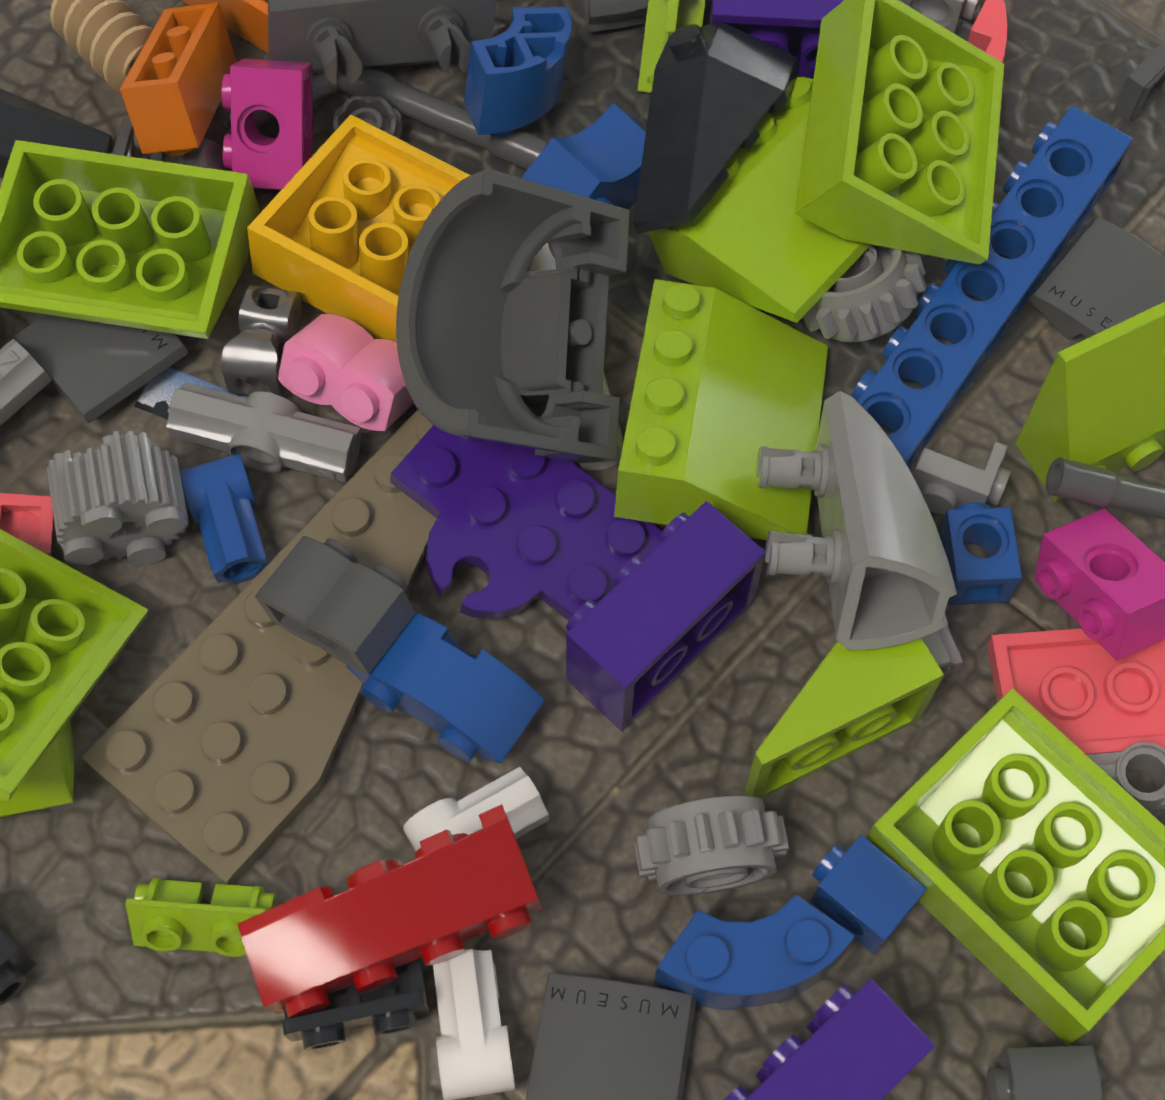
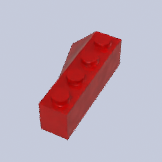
[237,804,543,1018]

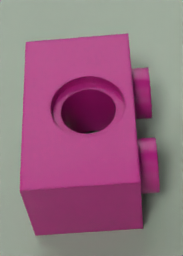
[221,59,313,189]
[1034,508,1165,661]

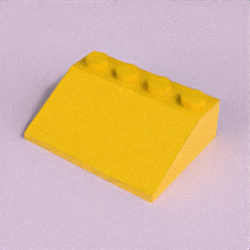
[247,114,470,342]

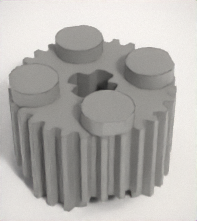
[47,431,188,566]

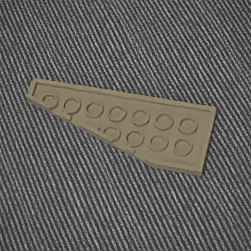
[81,409,437,885]

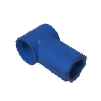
[179,453,269,584]

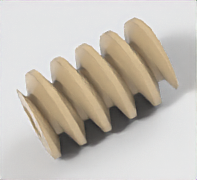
[50,0,153,94]

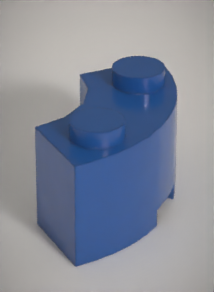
[464,7,572,137]
[521,103,647,209]
[346,613,545,764]
[654,895,855,1010]

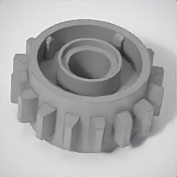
[801,245,926,342]
[634,796,789,895]

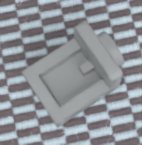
[913,442,1011,515]

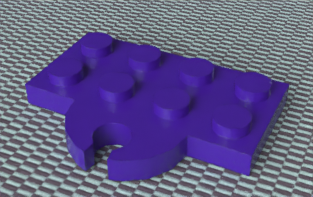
[390,425,663,621]

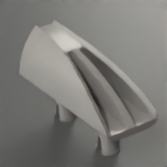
[756,391,957,650]

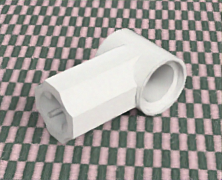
[403,767,549,852]
[433,949,515,1100]

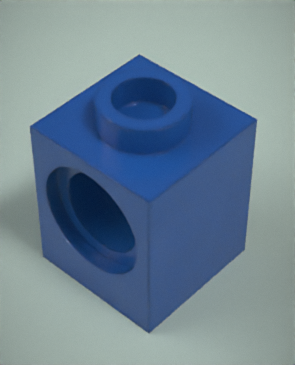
[938,502,1022,605]
[810,835,927,955]

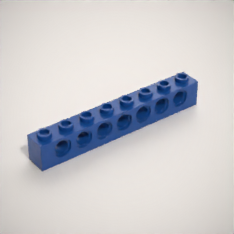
[851,105,1133,470]

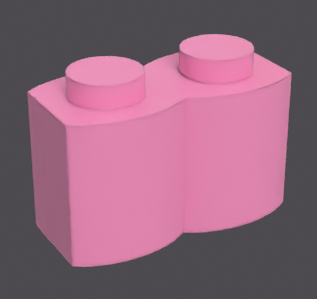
[277,314,414,431]

